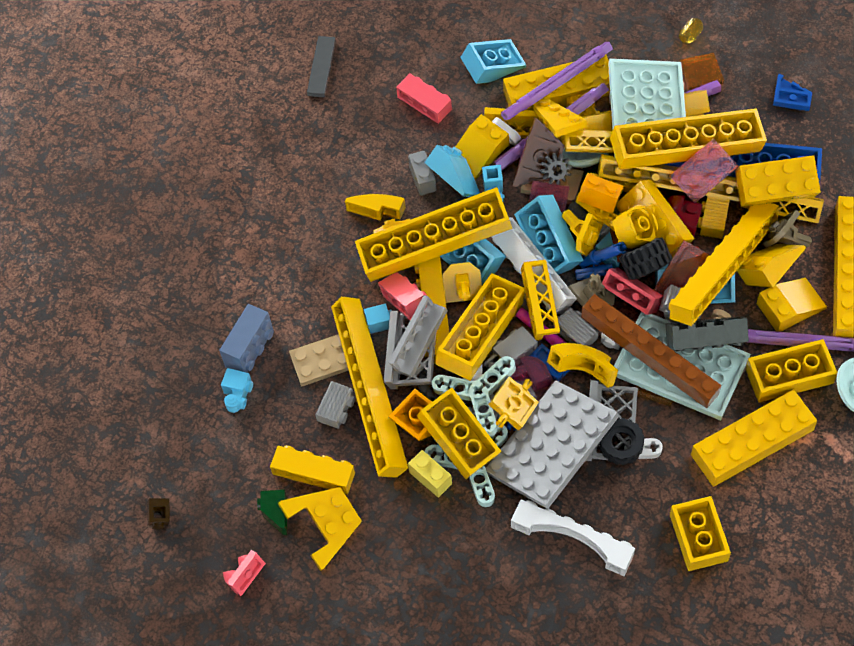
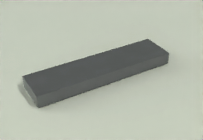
[307,36,336,97]

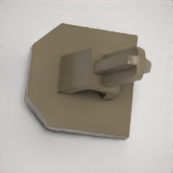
[763,210,812,248]
[568,274,615,307]

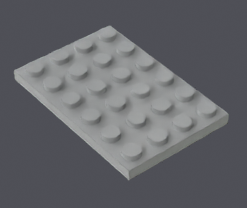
[486,380,619,509]

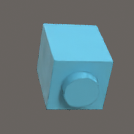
[364,303,392,334]

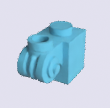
[482,165,505,202]
[221,368,253,413]

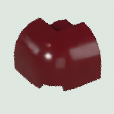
[667,195,703,247]

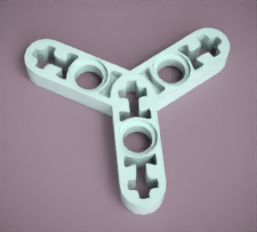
[432,356,516,436]
[425,424,508,507]

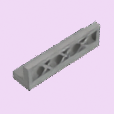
[388,295,448,378]

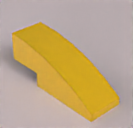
[345,194,406,221]

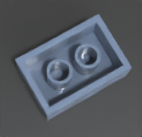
[219,304,274,373]

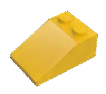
[455,114,510,180]
[737,244,806,288]
[756,277,827,332]

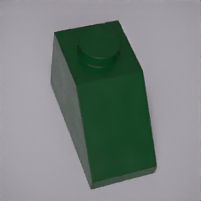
[257,490,287,535]

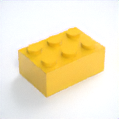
[670,496,731,571]

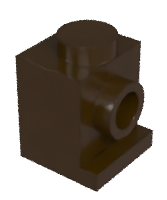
[147,498,170,530]

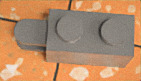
[484,326,538,371]

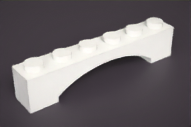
[511,500,635,576]

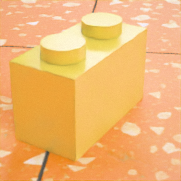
[408,450,452,498]

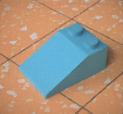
[460,39,527,84]
[424,145,480,197]

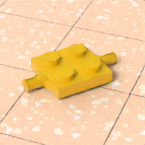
[488,376,539,430]

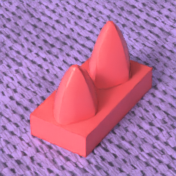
[223,550,266,596]

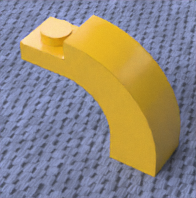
[547,343,618,388]

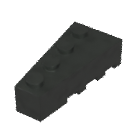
[665,317,749,351]

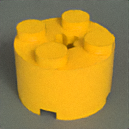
[612,205,658,249]

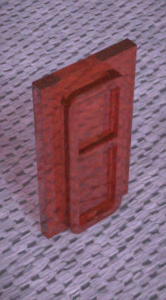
[654,240,711,295]

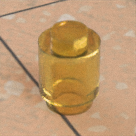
[678,18,704,44]

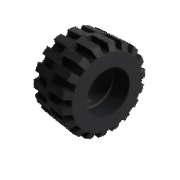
[619,238,673,280]

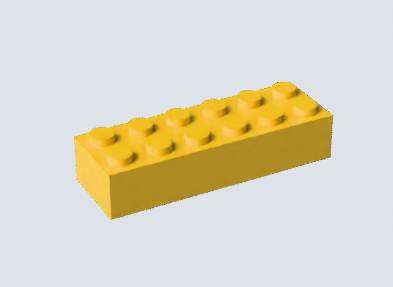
[503,54,610,111]
[436,273,526,381]
[691,389,817,487]

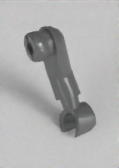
[418,365,437,401]

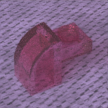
[510,356,551,392]

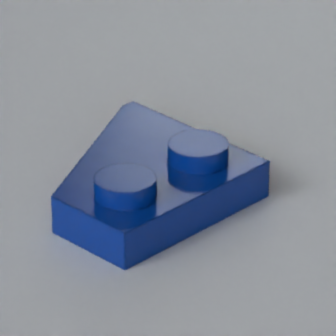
[773,74,812,111]

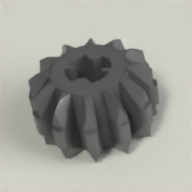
[540,153,572,185]

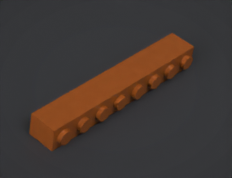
[581,294,722,408]

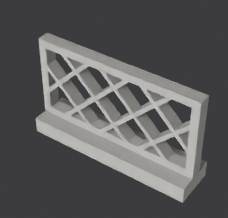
[384,311,436,390]
[585,380,638,461]

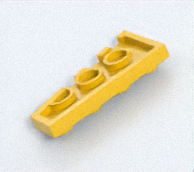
[533,99,588,137]

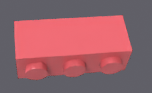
[396,73,452,124]
[602,267,663,315]
[378,272,427,320]

